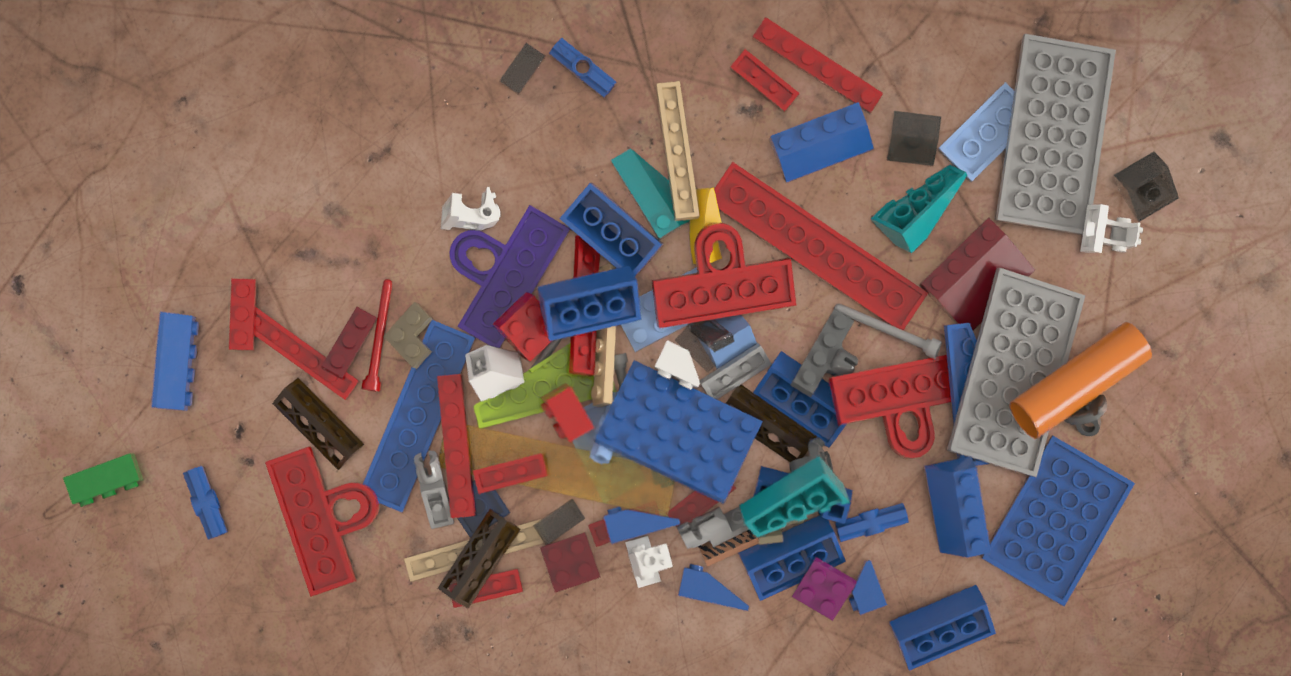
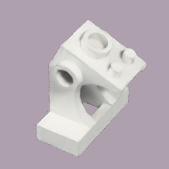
[441,187,500,231]
[1080,204,1143,253]
[625,536,673,588]

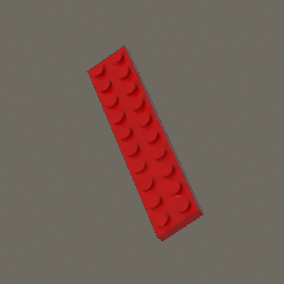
[714,162,928,330]

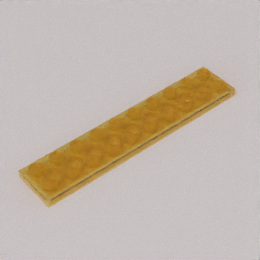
[438,425,675,517]

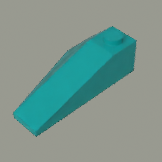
[611,148,690,240]
[871,165,967,253]

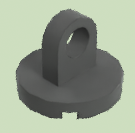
[1064,395,1107,436]
[789,437,834,473]

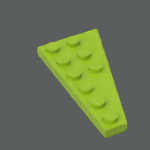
[473,343,617,429]

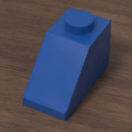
[849,560,887,615]

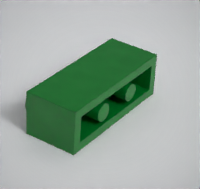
[63,453,143,507]

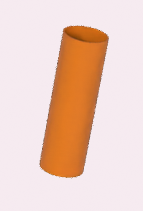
[1010,322,1152,439]

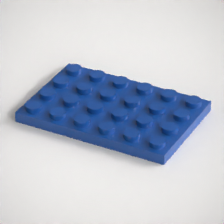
[594,360,763,504]
[981,435,1135,606]

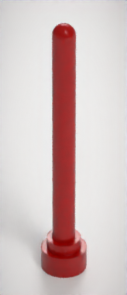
[361,279,392,392]

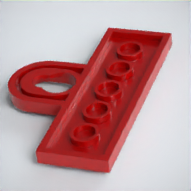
[651,222,796,328]
[828,355,951,459]
[265,446,379,597]

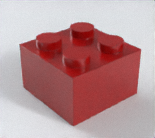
[492,292,553,362]
[541,383,594,442]

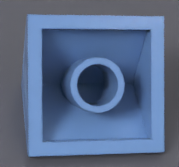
[694,315,757,369]

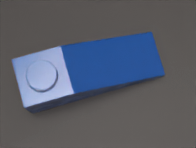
[604,506,680,544]
[678,564,749,611]

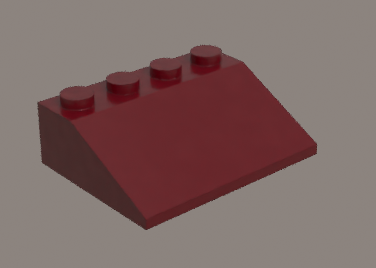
[919,218,1035,330]

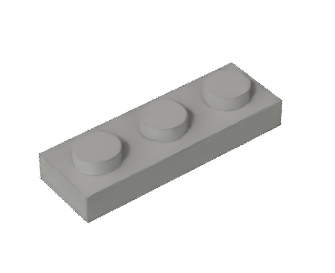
[700,343,772,399]

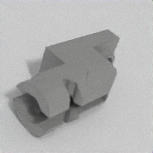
[414,451,454,529]
[677,506,749,549]

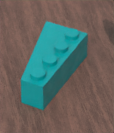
[739,456,849,537]

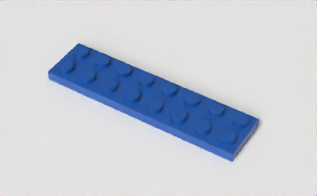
[363,320,475,513]

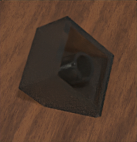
[886,111,941,166]
[1114,151,1179,222]

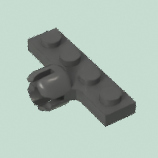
[790,309,858,397]

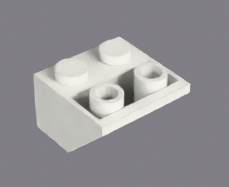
[655,341,700,389]
[465,345,525,402]

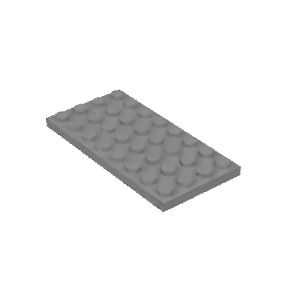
[995,34,1116,235]
[947,268,1085,477]

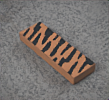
[698,529,759,567]

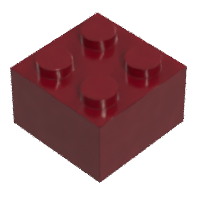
[540,532,601,593]

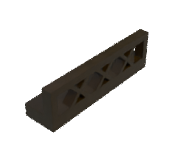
[272,378,364,470]
[725,384,817,462]
[438,509,521,609]

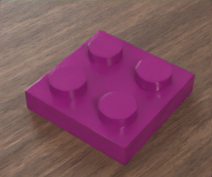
[792,557,857,621]

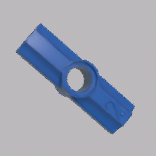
[549,38,617,98]
[183,466,228,540]
[835,503,909,542]

